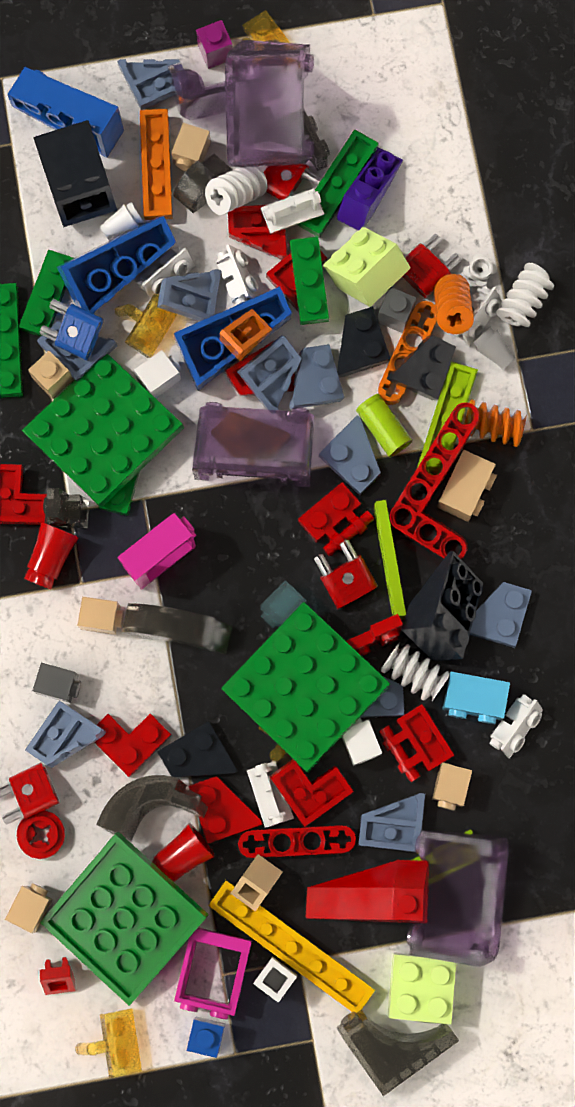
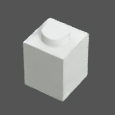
[134,350,181,398]
[342,718,382,766]
[253,956,297,1003]

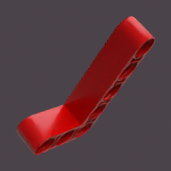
[390,402,480,559]

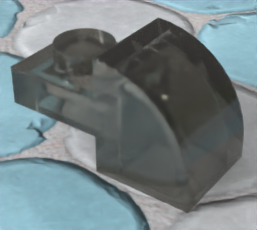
[173,153,233,214]
[43,488,89,529]

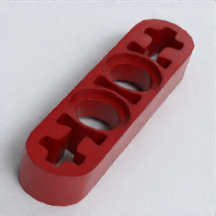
[238,825,356,858]

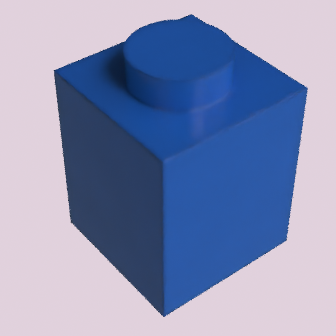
[186,1017,226,1058]

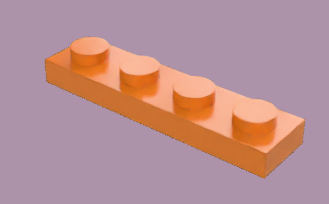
[140,109,173,220]

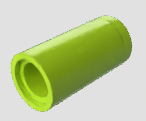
[356,394,413,457]

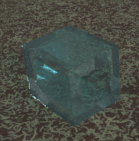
[260,580,307,628]

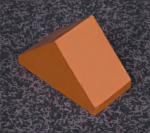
[220,309,273,361]

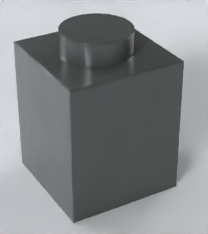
[378,287,417,333]
[32,662,81,704]

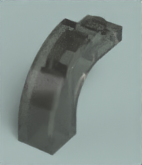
[122,603,232,654]
[96,775,209,842]

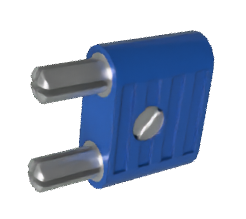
[40,299,104,360]

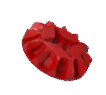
[16,810,65,859]

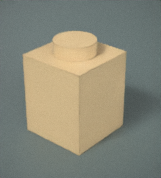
[171,122,211,173]
[28,351,73,399]
[77,596,124,635]
[432,763,472,811]
[230,854,282,911]
[5,883,53,933]

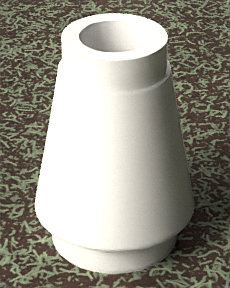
[100,202,144,240]

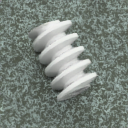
[205,164,267,215]
[496,263,554,327]
[381,642,450,701]

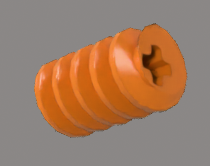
[434,274,474,334]
[464,399,527,447]

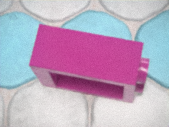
[118,513,196,590]
[174,928,252,1020]

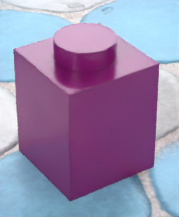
[196,20,234,69]

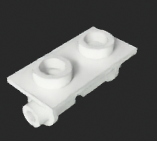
[261,189,324,234]
[216,244,258,306]
[136,246,195,302]
[453,286,502,346]
[489,695,543,759]
[247,761,294,828]

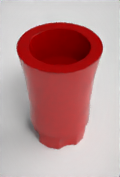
[24,522,79,590]
[151,823,215,882]

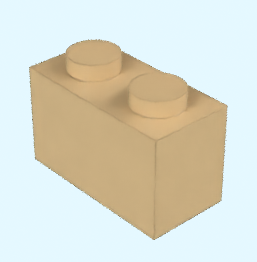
[437,450,497,522]

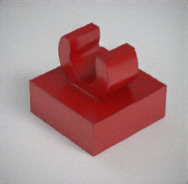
[40,957,76,995]

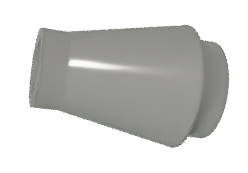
[473,327,515,370]

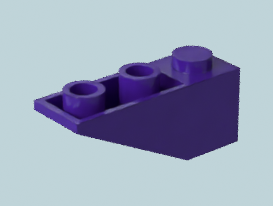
[336,147,403,230]

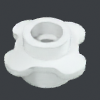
[463,254,497,287]

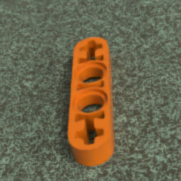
[378,301,437,405]

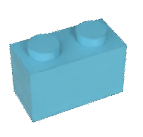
[442,672,510,724]

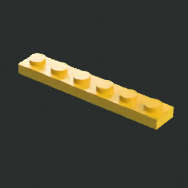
[208,880,375,1016]

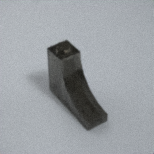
[336,1009,459,1096]

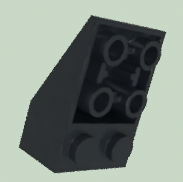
[33,120,117,228]
[402,551,483,661]

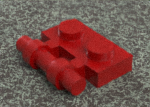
[298,482,374,557]
[379,704,454,782]

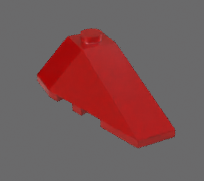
[306,860,429,924]

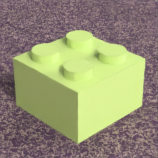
[323,227,411,307]
[387,953,456,1024]

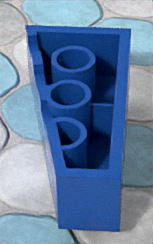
[7,67,124,158]
[57,216,176,314]
[174,287,292,391]

